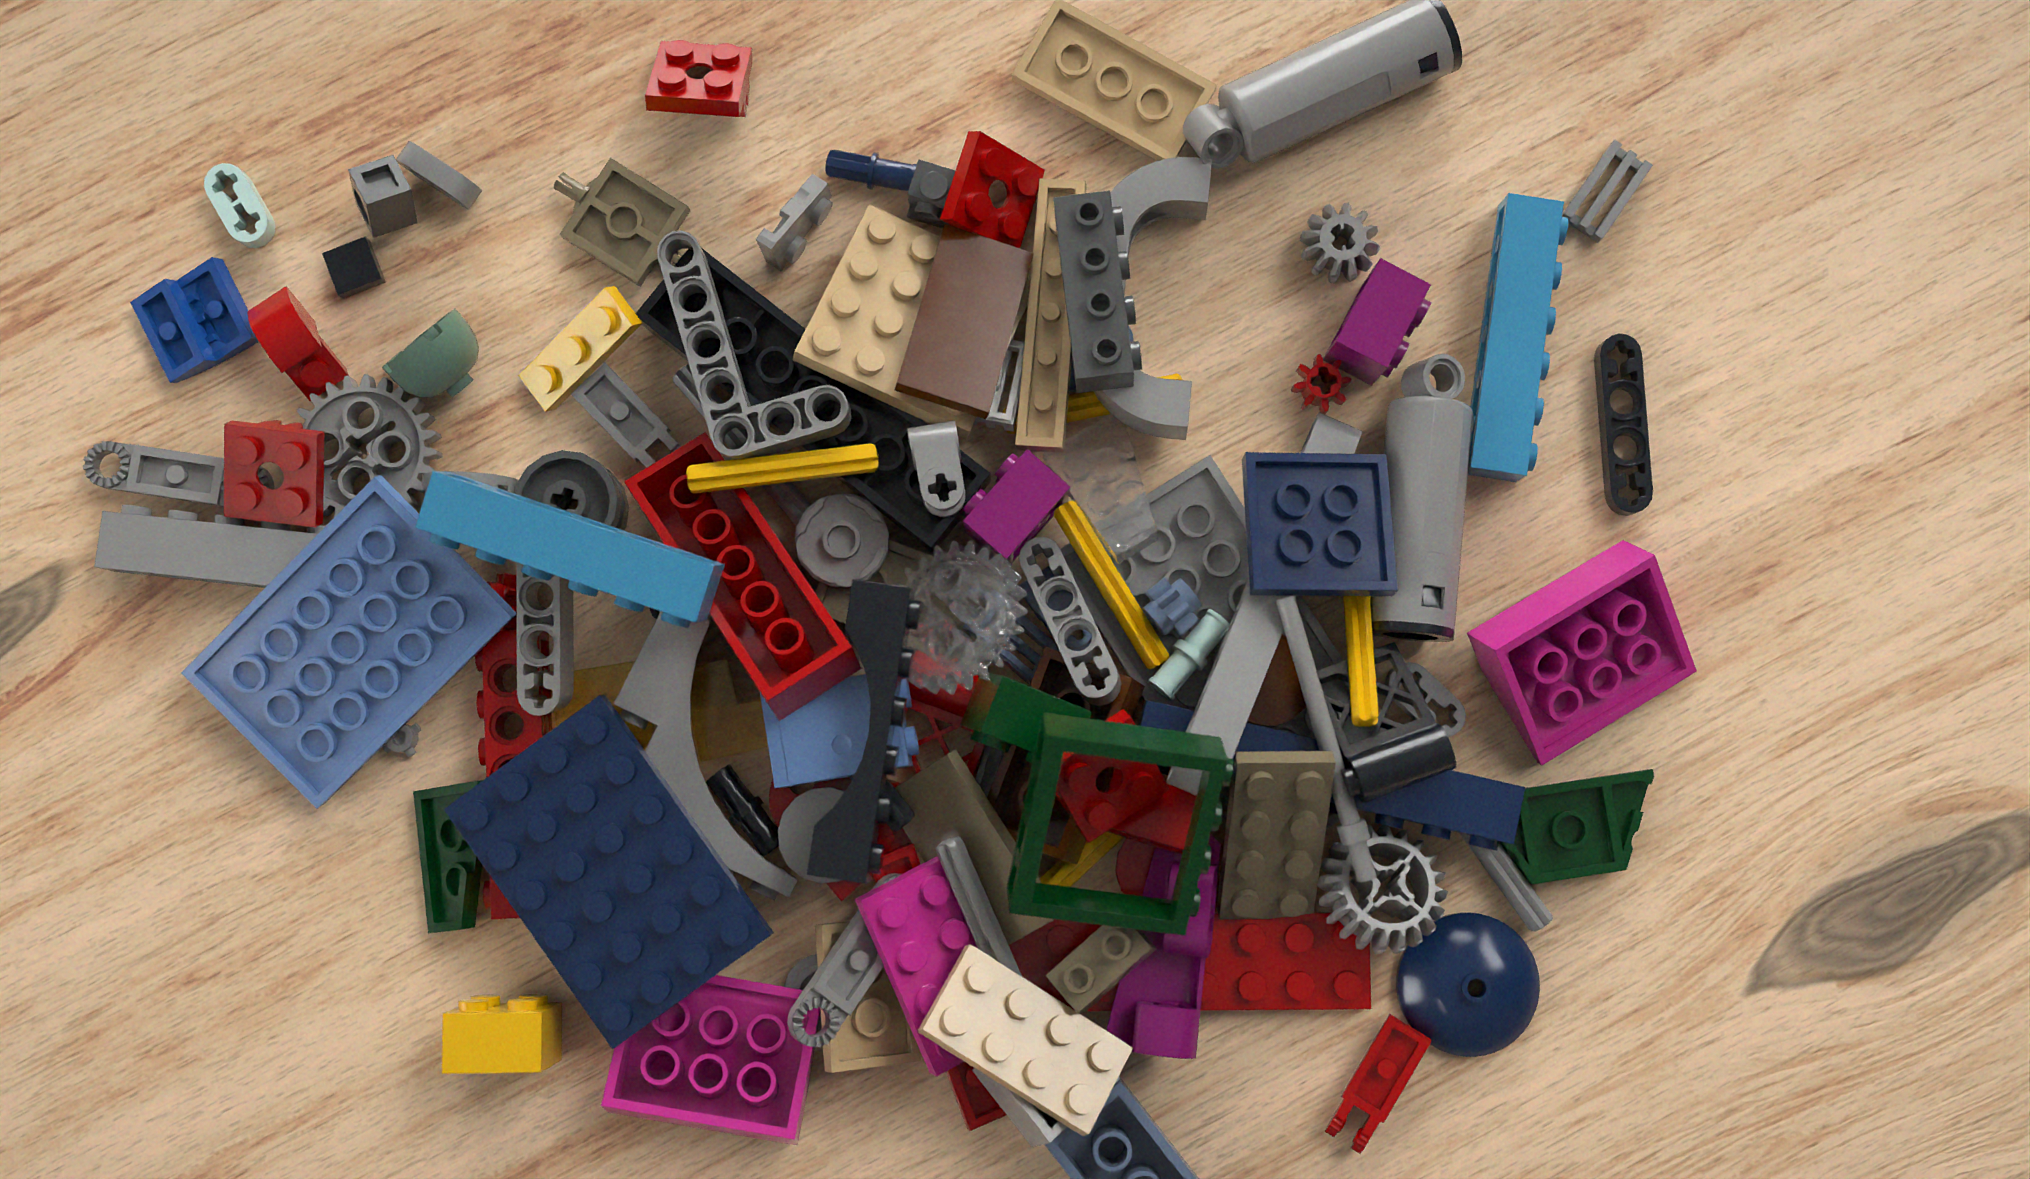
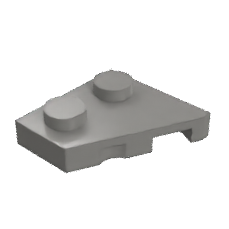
[756,174,833,272]

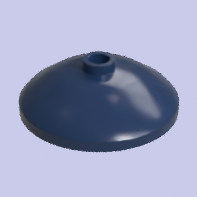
[1396,912,1540,1057]

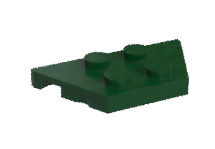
[1500,769,1654,884]

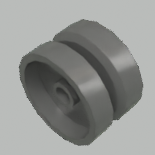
[514,450,629,530]

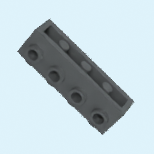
[1053,190,1142,393]

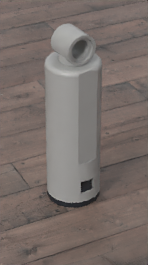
[1183,0,1462,169]
[1370,354,1473,642]

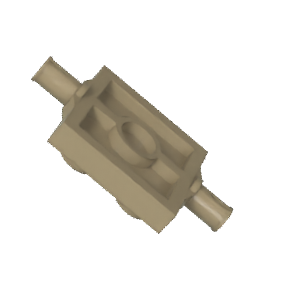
[553,158,690,287]

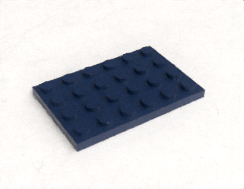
[444,694,774,1049]

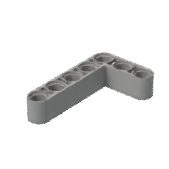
[657,231,852,460]

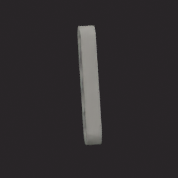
[1019,537,1121,706]

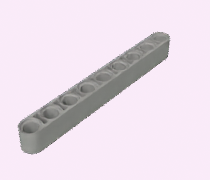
[1166,412,1362,795]

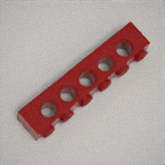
[475,630,552,920]

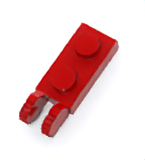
[1325,1014,1432,1154]

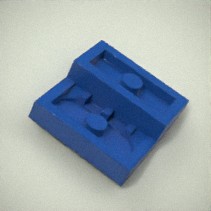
[130,257,259,383]

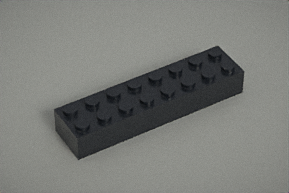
[635,249,991,554]

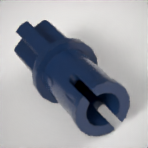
[825,149,917,191]

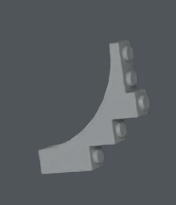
[614,611,797,900]

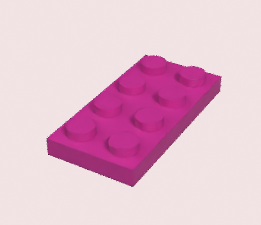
[855,856,978,1077]

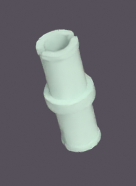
[1148,609,1230,701]

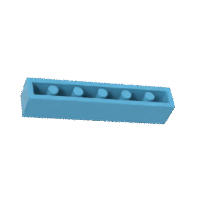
[1468,193,1568,482]
[415,471,725,628]

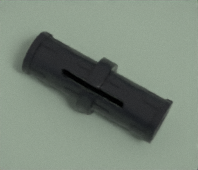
[706,764,779,857]

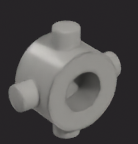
[382,723,421,757]

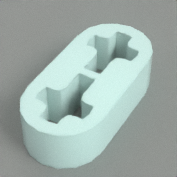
[204,163,276,248]

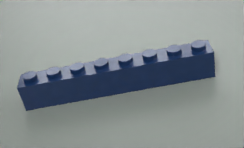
[1138,700,1525,851]

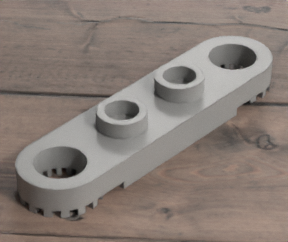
[83,441,274,507]
[788,873,902,1047]

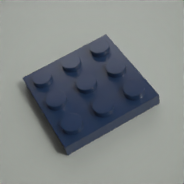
[1242,452,1398,596]

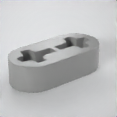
[396,141,482,210]
[1385,662,1466,737]

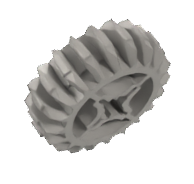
[1317,825,1448,954]

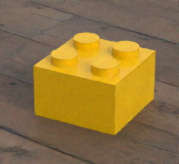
[442,994,562,1074]

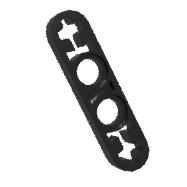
[1594,333,1653,516]

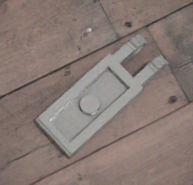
[571,362,681,468]

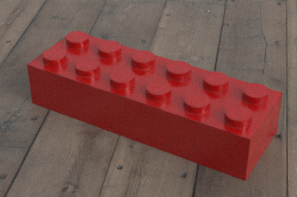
[624,432,862,721]

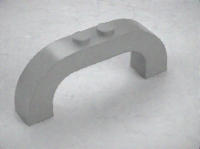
[1094,157,1212,440]

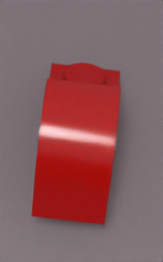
[247,286,349,401]

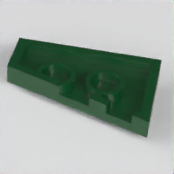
[413,780,483,933]

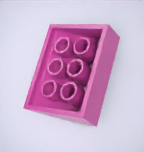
[1467,540,1697,766]
[601,975,821,1145]

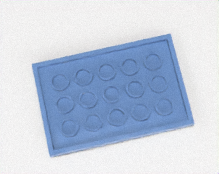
[181,475,517,809]

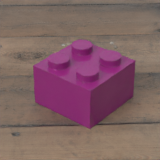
[1323,258,1431,386]
[963,449,1071,569]

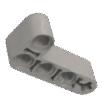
[516,562,574,716]

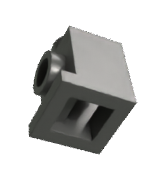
[907,159,956,229]

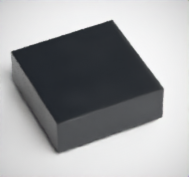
[322,237,386,299]

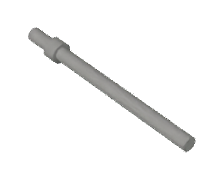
[1276,595,1377,882]

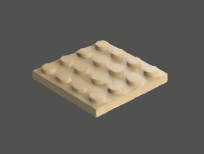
[792,204,1030,440]

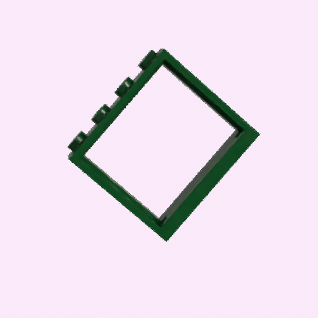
[1006,713,1233,935]

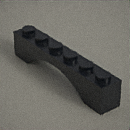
[807,579,922,884]

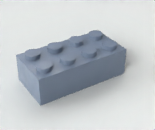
[1045,1076,1199,1179]

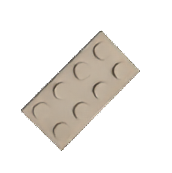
[1012,0,1217,161]
[917,944,1133,1136]

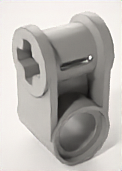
[907,420,965,517]

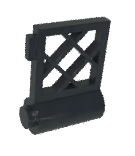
[1301,642,1456,803]

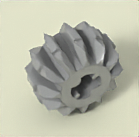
[1300,203,1380,283]

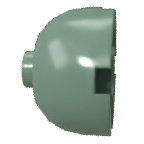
[382,308,479,398]

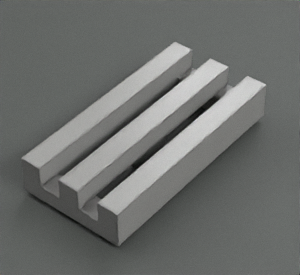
[1562,140,1653,243]

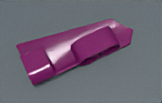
[1106,833,1221,1059]

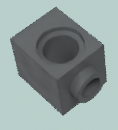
[348,155,417,238]

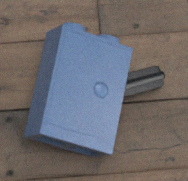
[760,674,919,832]

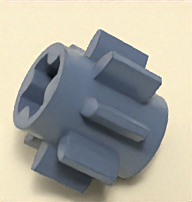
[1142,577,1202,636]

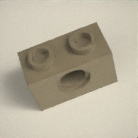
[1046,925,1157,1014]

